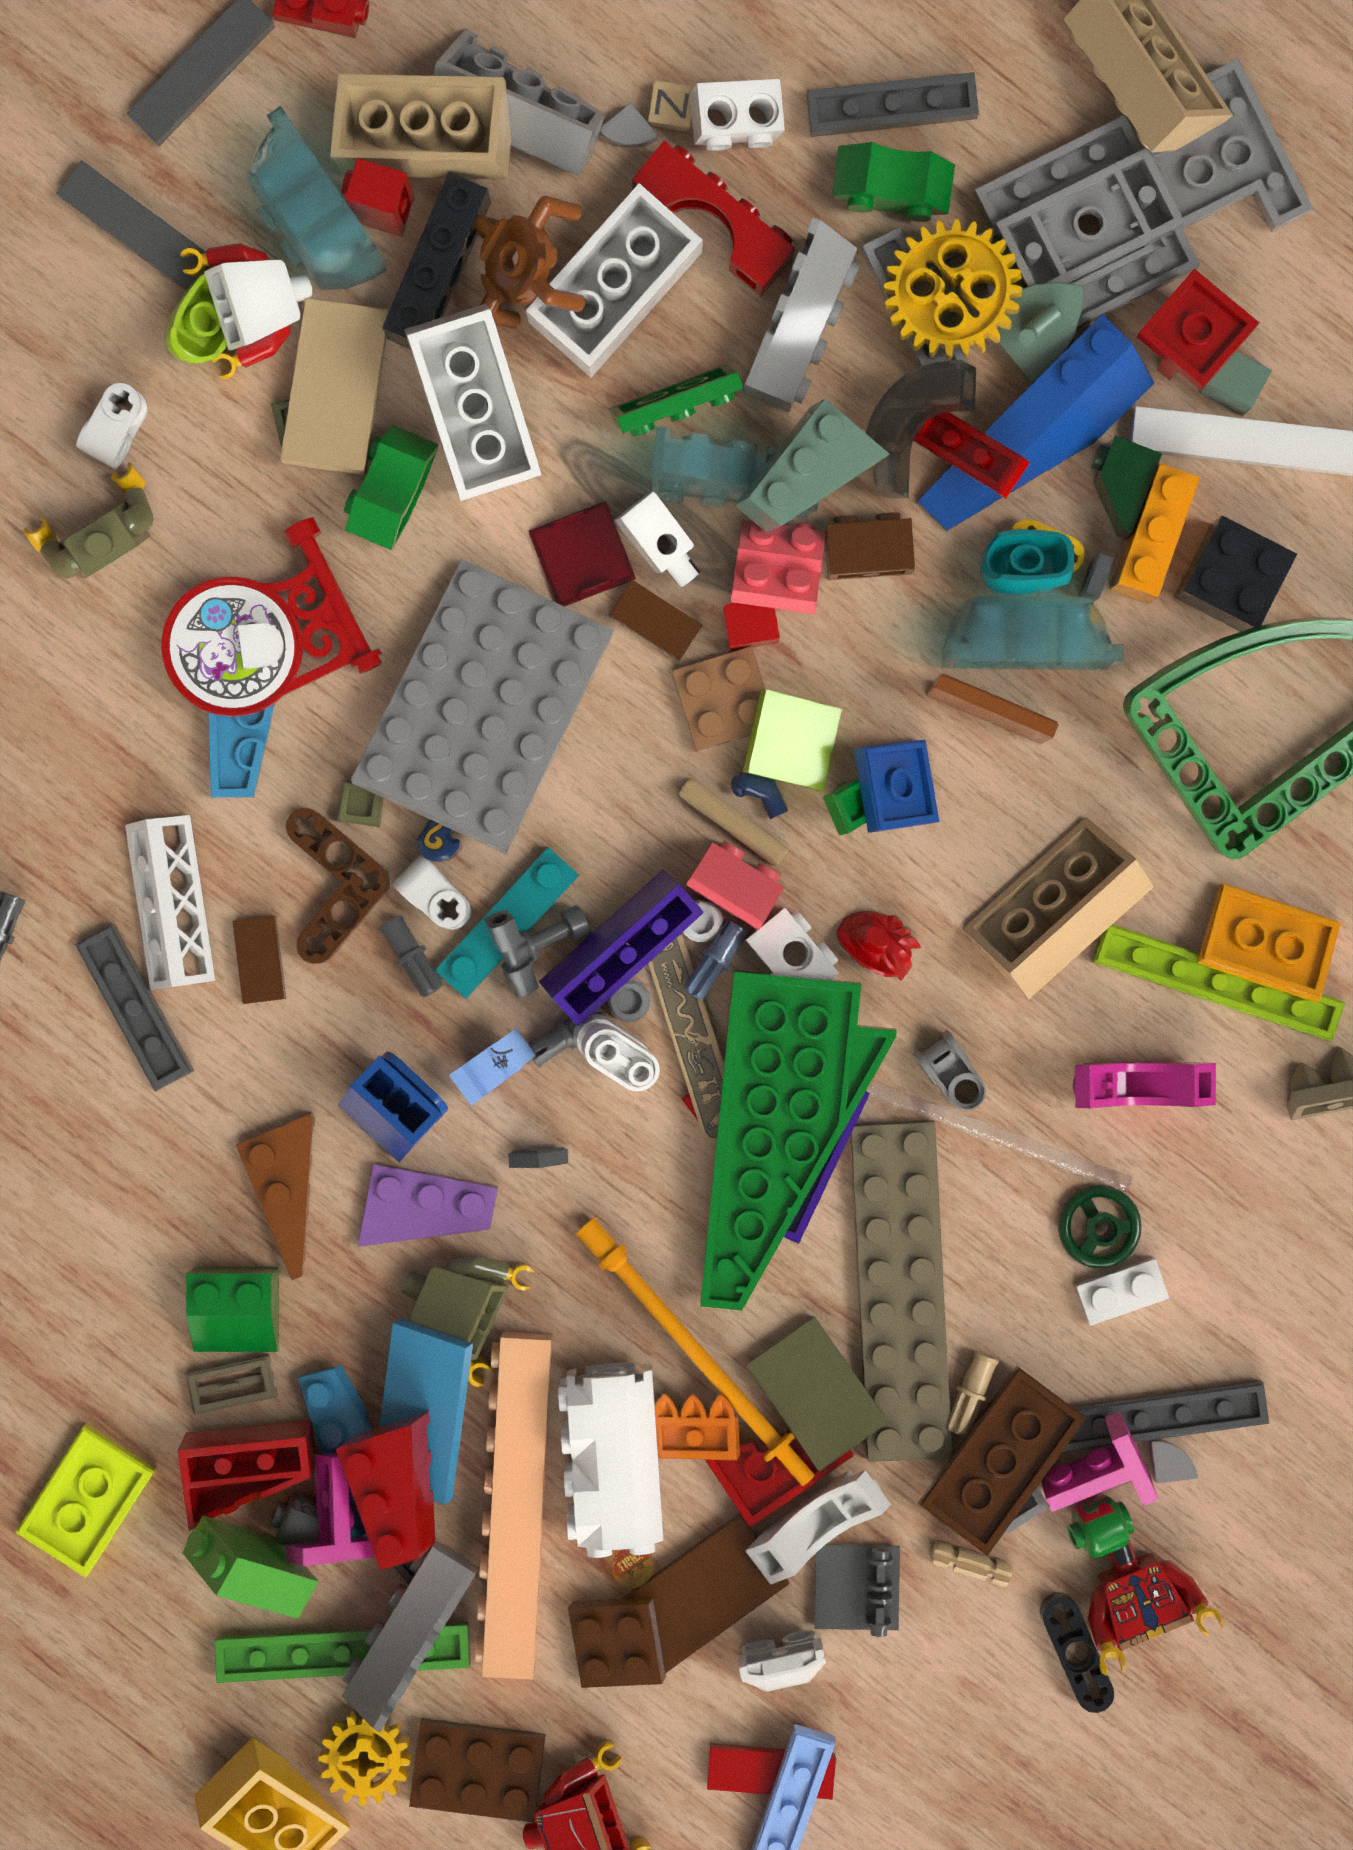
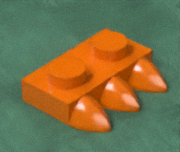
[655,1393,740,1460]

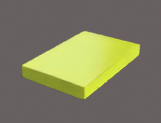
[15,1424,157,1578]

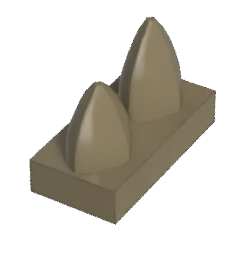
[1287,1047,1353,1120]

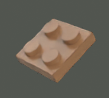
[672,646,765,752]

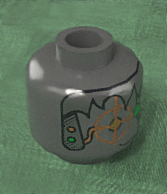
[270,1492,319,1547]

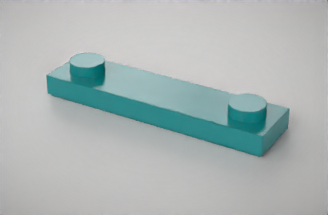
[435,847,580,999]

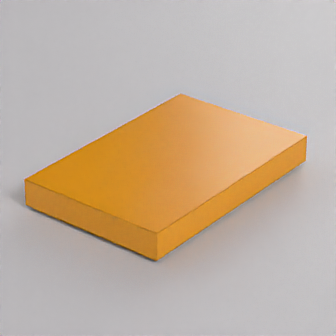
[1197,883,1341,1003]

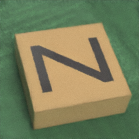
[648,80,695,132]

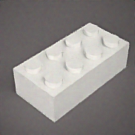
[526,183,703,378]
[404,304,541,501]

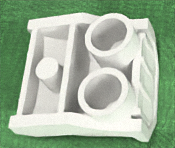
[738,1630,826,1692]

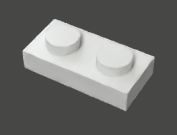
[1074,1257,1169,1326]

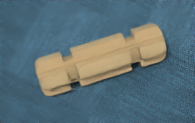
[930,1541,1013,1587]

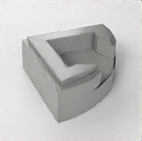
[599,103,658,148]
[1149,1439,1198,1484]

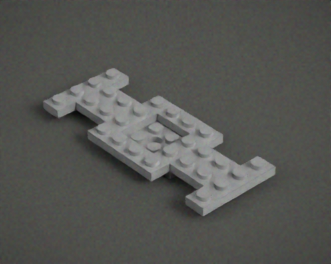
[861,58,1313,399]

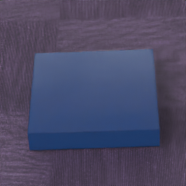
[854,739,940,833]

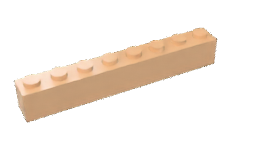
[475,1331,553,1680]

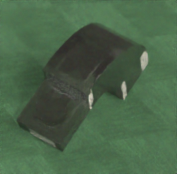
[866,360,976,499]

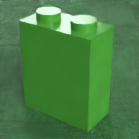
[182,1516,319,1619]

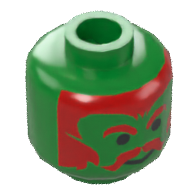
[1067,1495,1134,1558]

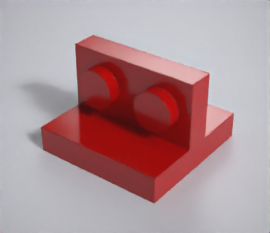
[1137,268,1260,391]

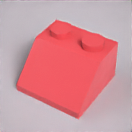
[686,840,784,930]

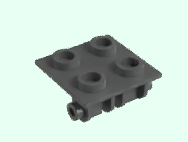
[814,1544,900,1637]

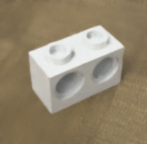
[689,79,785,151]

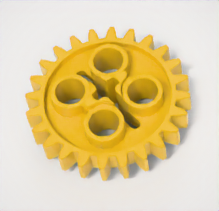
[884,219,1022,361]

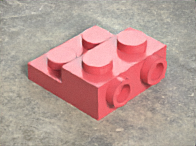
[731,519,826,614]

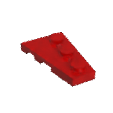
[704,1431,854,1528]

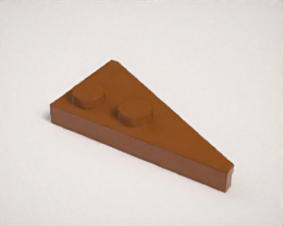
[236,1113,315,1280]

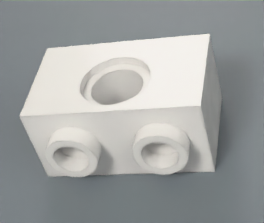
[745,908,839,979]

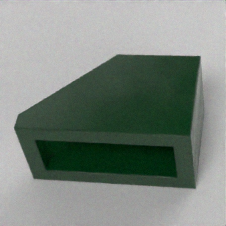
[1091,435,1162,539]

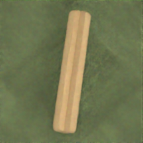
[679,778,788,866]

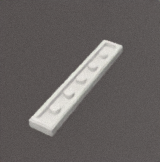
[1130,406,1353,476]

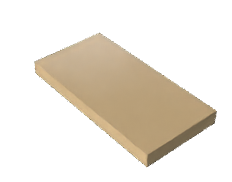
[280,298,389,475]

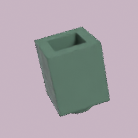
[1199,351,1272,416]

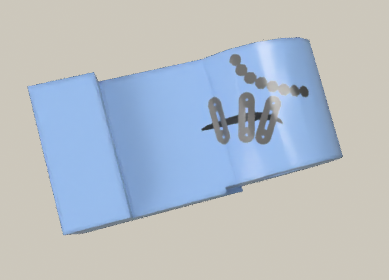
[449,1028,536,1106]

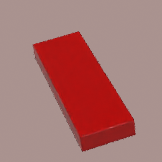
[909,402,1030,499]
[707,1743,836,1800]

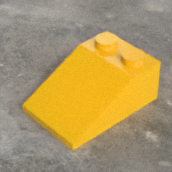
[194,1737,351,1850]

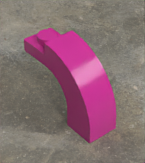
[1073,1061,1216,1109]

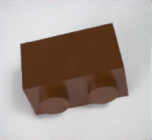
[825,512,915,581]

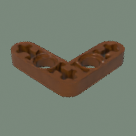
[286,808,390,964]

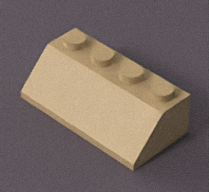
[1064,0,1233,152]
[330,74,511,180]
[963,817,1154,999]

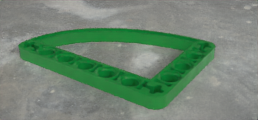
[1123,617,1353,859]

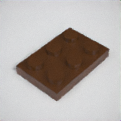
[409,1718,546,1823]

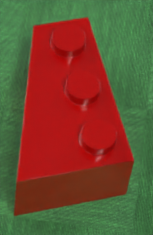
[336,1411,436,1571]
[177,1419,316,1531]

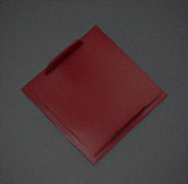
[528,501,636,607]

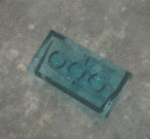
[246,106,386,290]
[942,590,1123,670]

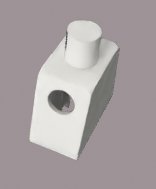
[614,491,700,587]

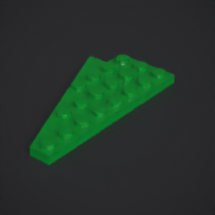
[700,970,897,1311]

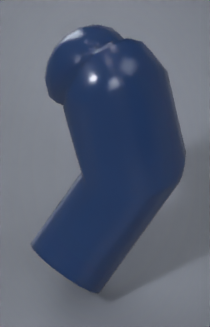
[730,770,789,819]

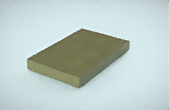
[747,1317,889,1471]

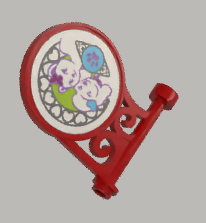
[161,517,382,717]

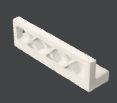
[125,815,215,991]

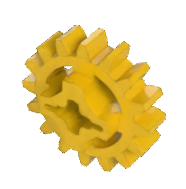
[318,1711,412,1806]

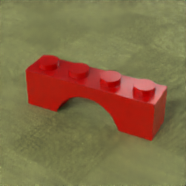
[632,141,795,297]

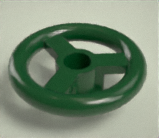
[1058,1185,1142,1269]

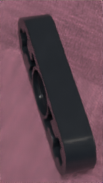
[1040,1593,1114,1713]

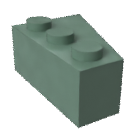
[735,398,890,532]

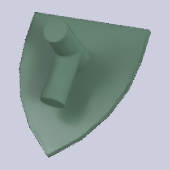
[997,282,1083,383]

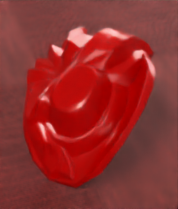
[836,911,921,981]

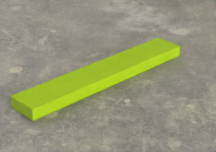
[1092,924,1345,1042]

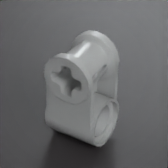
[913,1030,986,1111]

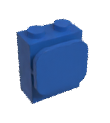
[338,1051,448,1163]

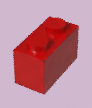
[341,158,415,237]

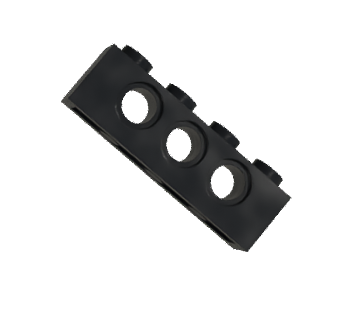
[382,172,491,349]

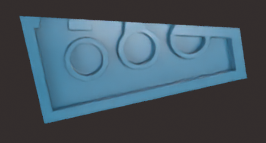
[208,704,275,798]
[298,1364,373,1537]

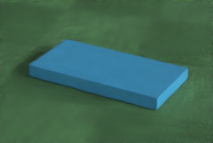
[379,1319,473,1505]

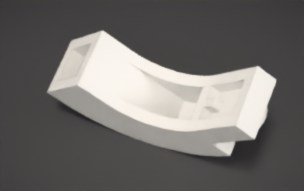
[746,1470,891,1584]

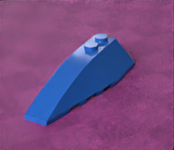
[917,314,1154,531]

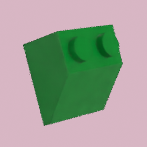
[186,1267,279,1352]

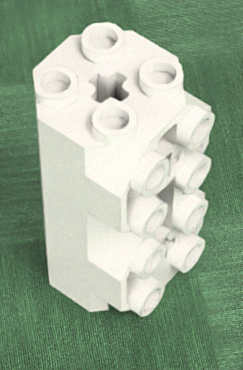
[558,1362,663,1558]

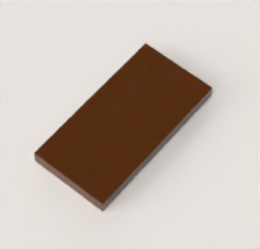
[918,1366,1086,1556]
[621,1513,790,1674]

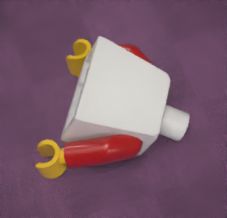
[180,243,312,379]

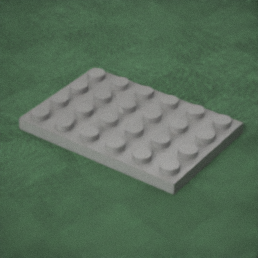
[351,559,614,855]

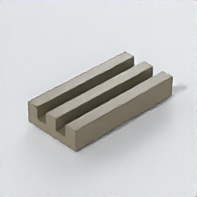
[185,1354,278,1415]

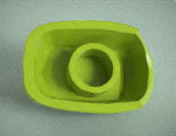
[164,274,227,364]

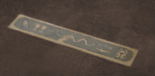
[648,933,724,1147]

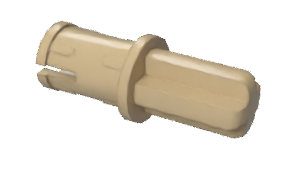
[947,1350,999,1436]

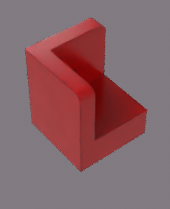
[723,603,780,651]

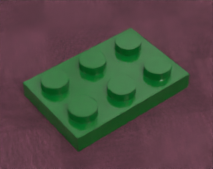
[609,364,743,437]

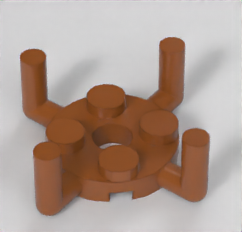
[473,196,585,329]

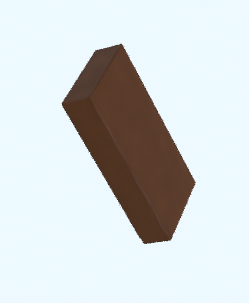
[609,580,702,662]
[232,916,287,1004]

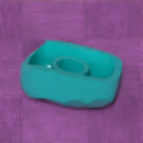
[980,529,1074,594]

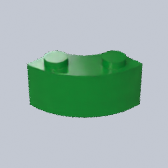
[832,142,955,222]
[344,425,439,550]

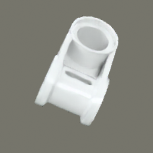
[76,383,148,469]
[392,854,472,930]

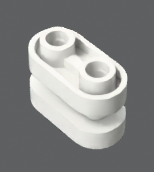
[573,1014,660,1091]

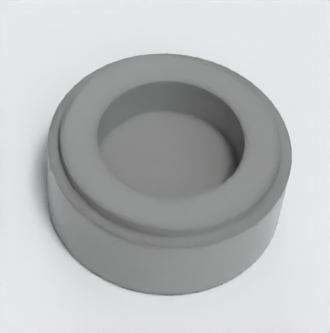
[608,980,650,1022]

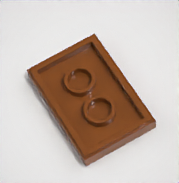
[926,673,1059,744]

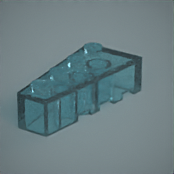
[651,427,820,517]

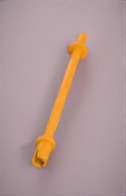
[575,1217,815,1486]

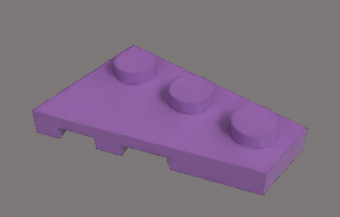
[358,1163,498,1247]

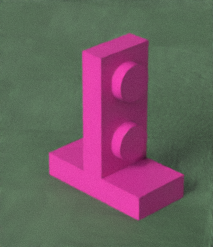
[1041,1412,1159,1512]
[286,1453,375,1566]

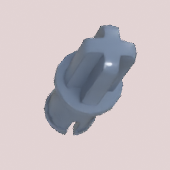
[684,919,749,1000]

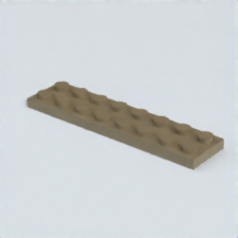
[851,1121,952,1462]

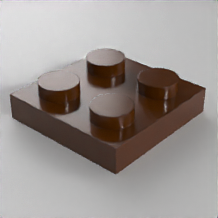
[568,1597,666,1688]

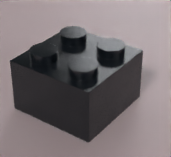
[1174,515,1297,632]

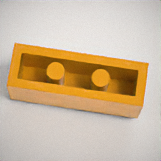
[1110,463,1200,604]

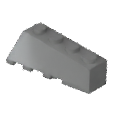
[433,28,605,175]
[744,217,860,413]
[342,1541,479,1732]

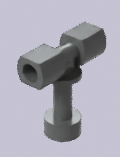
[484,905,591,998]

